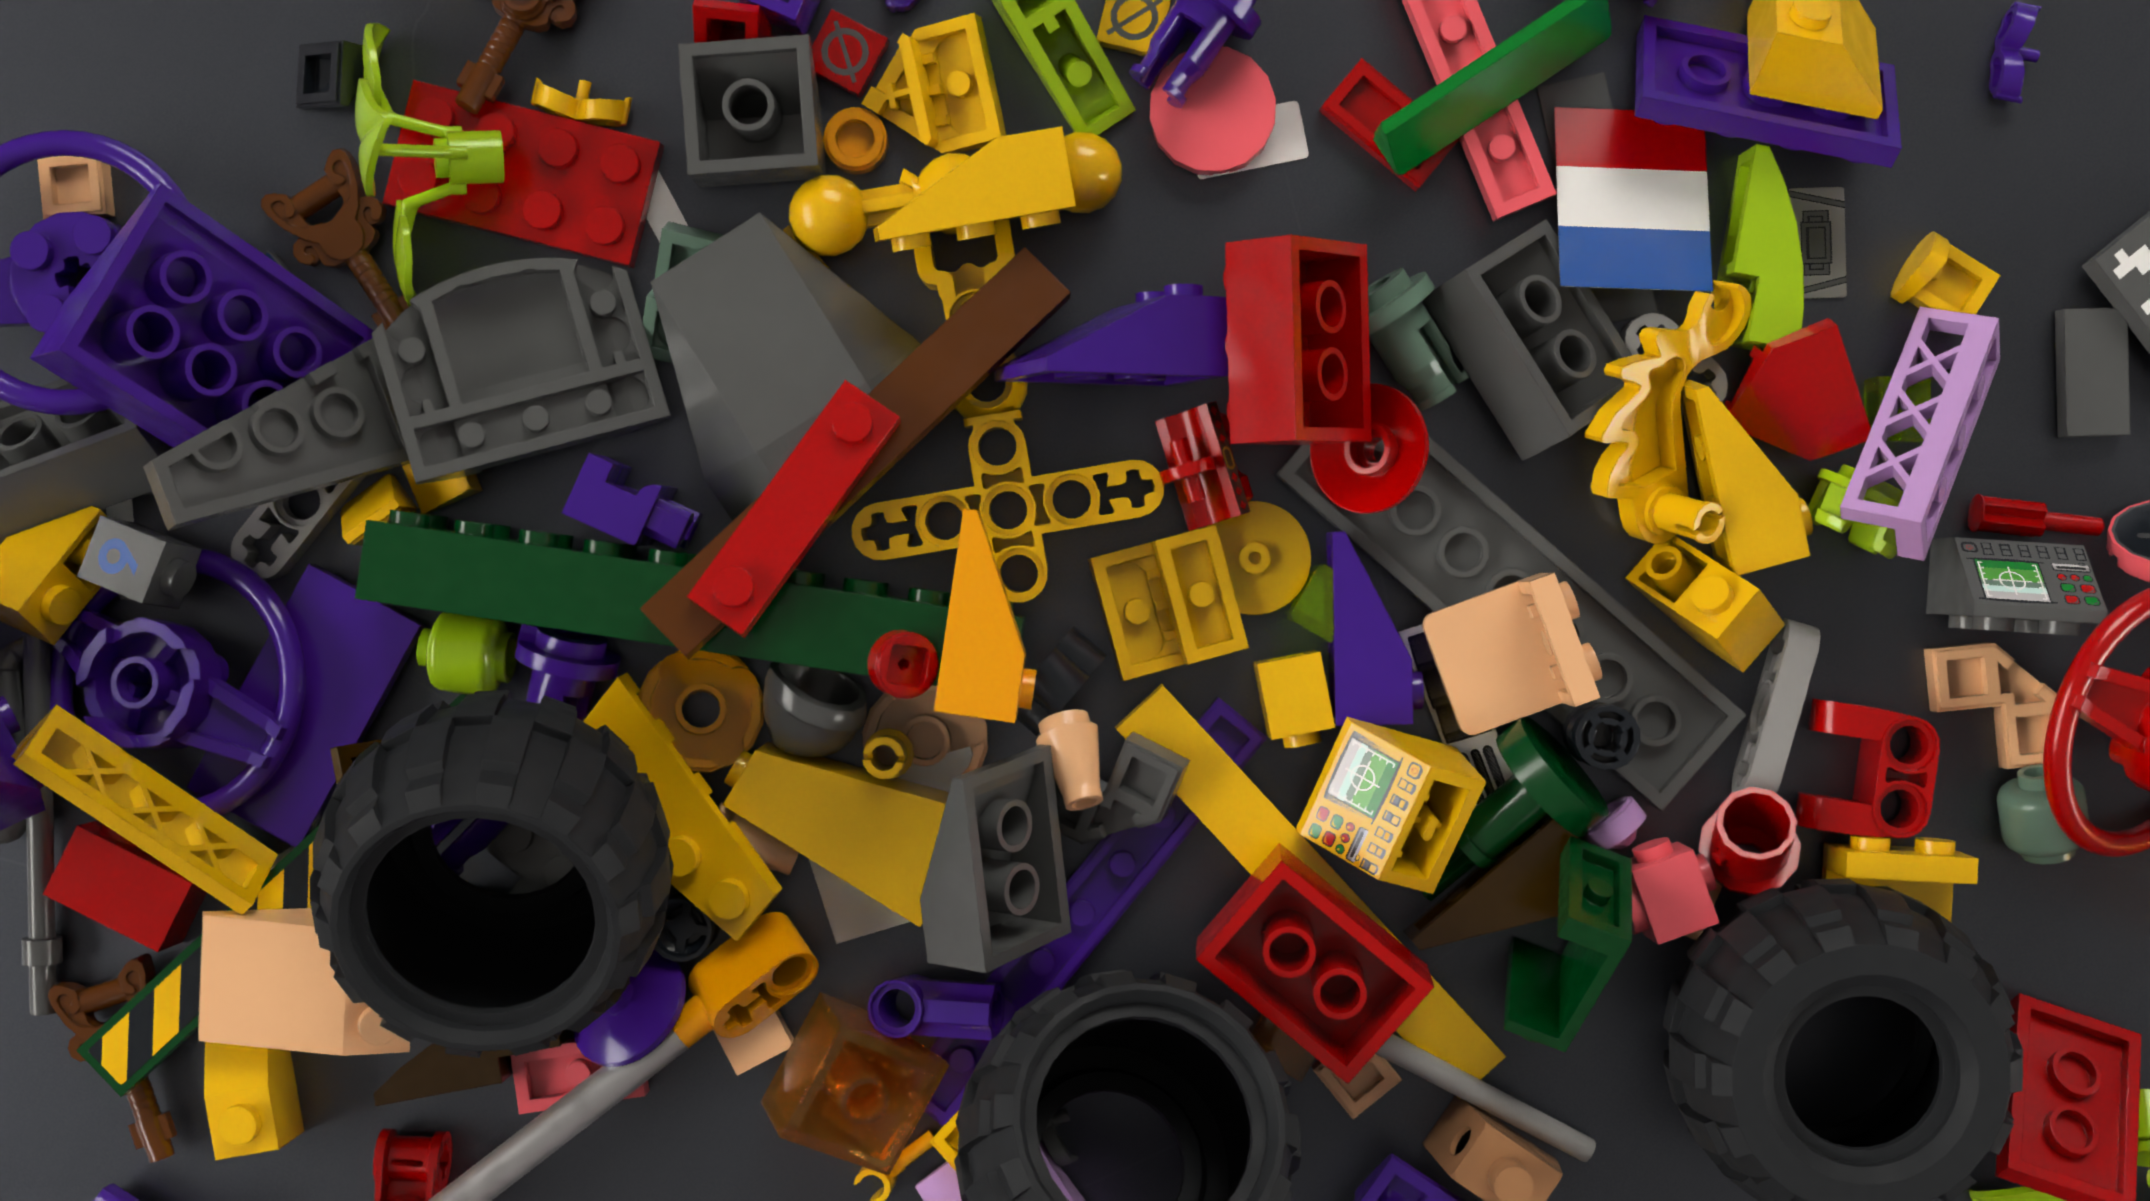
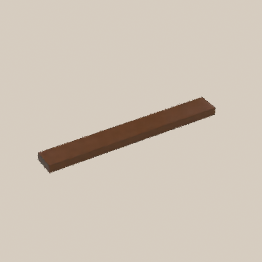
[640,247,1071,660]

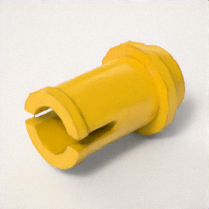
[863,728,914,779]

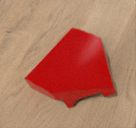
[1724,318,1871,461]

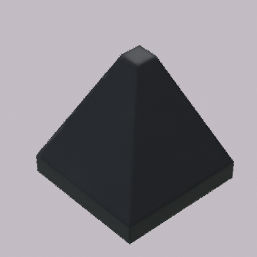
[296,40,364,110]

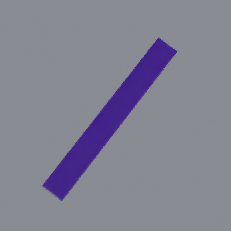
[898,696,1268,1126]

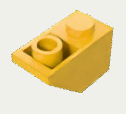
[0,506,107,645]
[1626,536,1785,673]

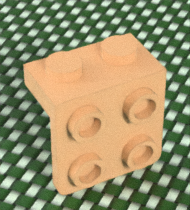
[1422,573,1602,735]

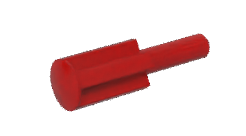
[1967,494,2105,537]

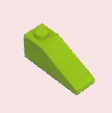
[991,0,1136,135]

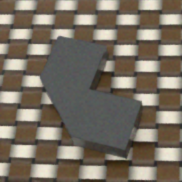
[1054,731,1191,845]

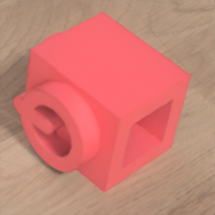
[1631,837,1720,945]

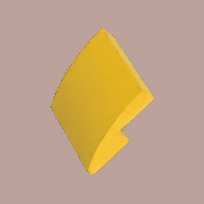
[1088,524,1249,681]

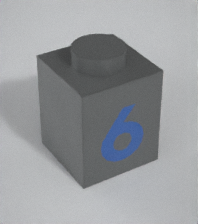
[77,515,202,609]

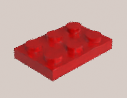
[1995,993,2142,1201]

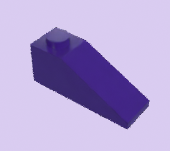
[1326,532,1424,726]

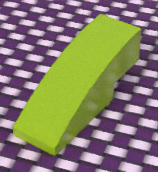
[1717,144,1804,350]

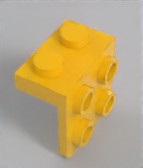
[1822,835,1979,922]

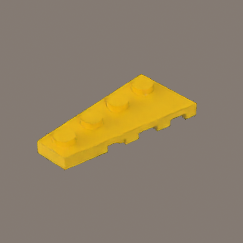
[583,672,783,942]

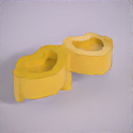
[531,77,632,128]

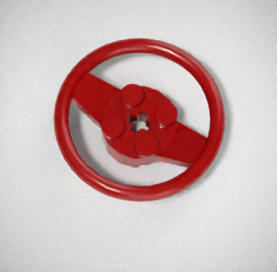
[2043,588,2150,857]

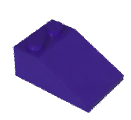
[994,284,1228,387]

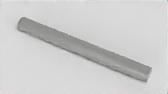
[1375,1034,1596,1162]

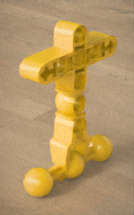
[788,132,1164,603]

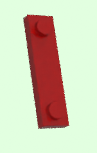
[687,380,901,638]

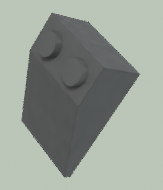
[920,744,1071,973]

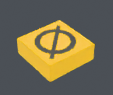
[1096,0,1171,57]

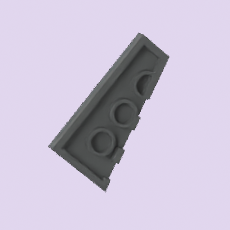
[143,338,410,531]

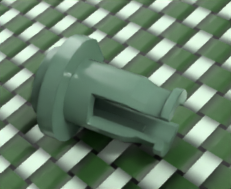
[1368,267,1469,412]

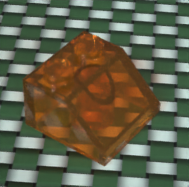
[760,992,949,1176]

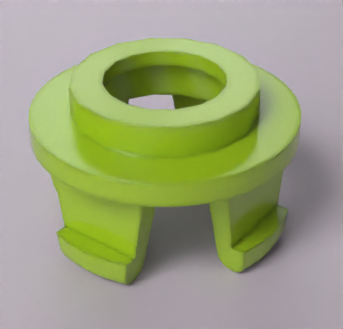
[1807,464,1903,559]

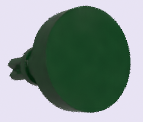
[1421,717,1609,901]

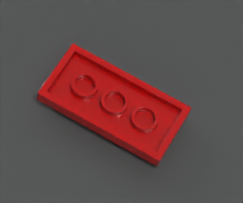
[382,80,664,269]

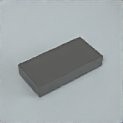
[2054,308,2131,438]

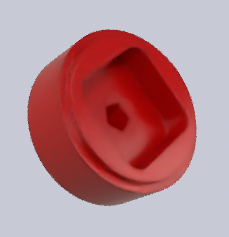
[868,630,939,699]

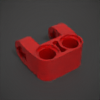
[1795,698,1940,838]

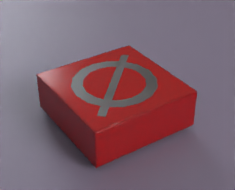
[812,9,890,99]

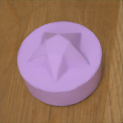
[1583,796,1647,850]

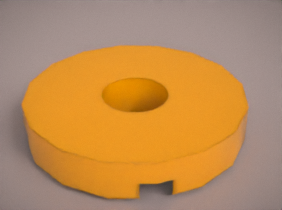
[638,650,764,773]

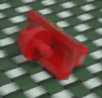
[1155,401,1253,531]

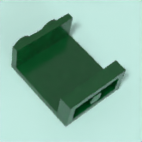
[1504,836,1632,1052]

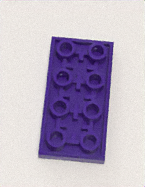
[186,564,426,847]

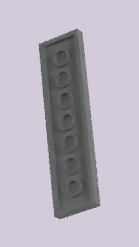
[1276,436,1746,811]

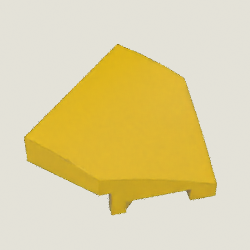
[861,12,1007,155]

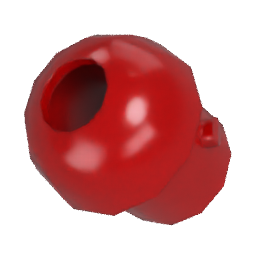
[1698,787,1801,896]

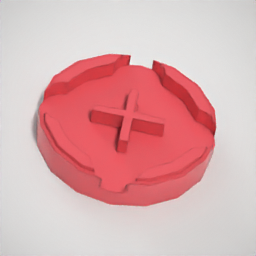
[1150,47,1276,175]

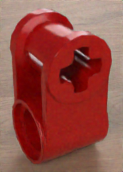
[373,1128,453,1201]

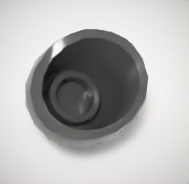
[763,662,867,758]

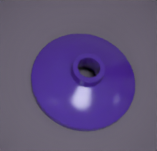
[573,949,686,1067]

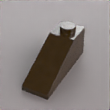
[1403,814,1579,950]

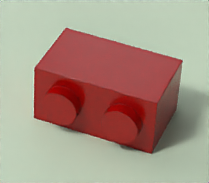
[43,820,207,952]

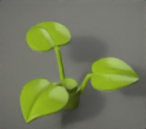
[355,23,505,307]

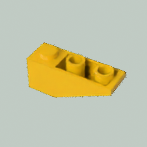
[873,126,1076,252]

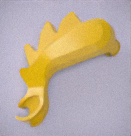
[1584,280,1752,544]

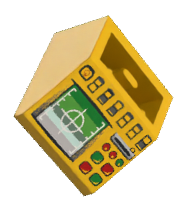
[1296,717,1487,894]

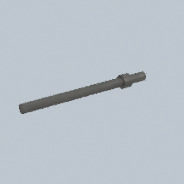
[21,634,63,1016]

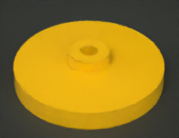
[1206,501,1311,615]

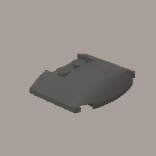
[372,258,671,485]

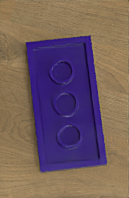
[1635,15,1902,168]

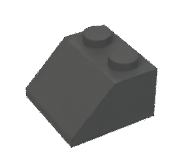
[678,34,827,188]

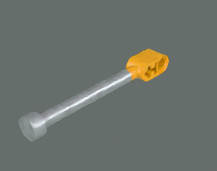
[428,912,819,1201]

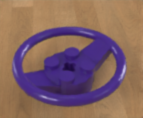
[0,130,189,415]
[50,548,306,816]

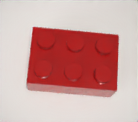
[1223,234,1372,445]
[1196,843,1434,1084]

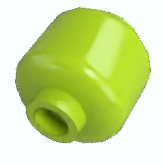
[416,612,518,694]

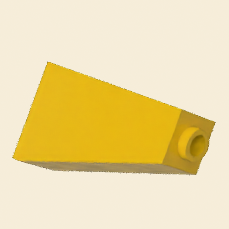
[723,742,949,927]

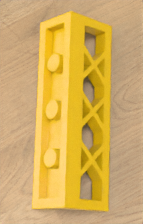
[11,704,278,915]

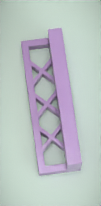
[1840,306,2000,561]

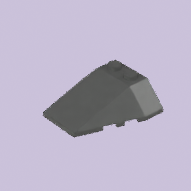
[651,212,921,521]

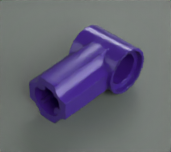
[867,974,1005,1040]

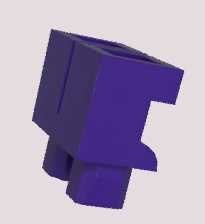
[562,453,703,549]

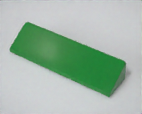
[1373,0,1612,175]

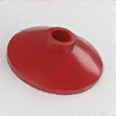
[1310,383,1429,514]

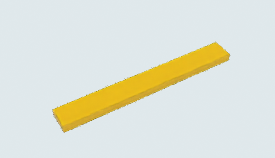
[1115,684,1506,1099]

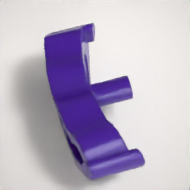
[1989,1,2042,104]

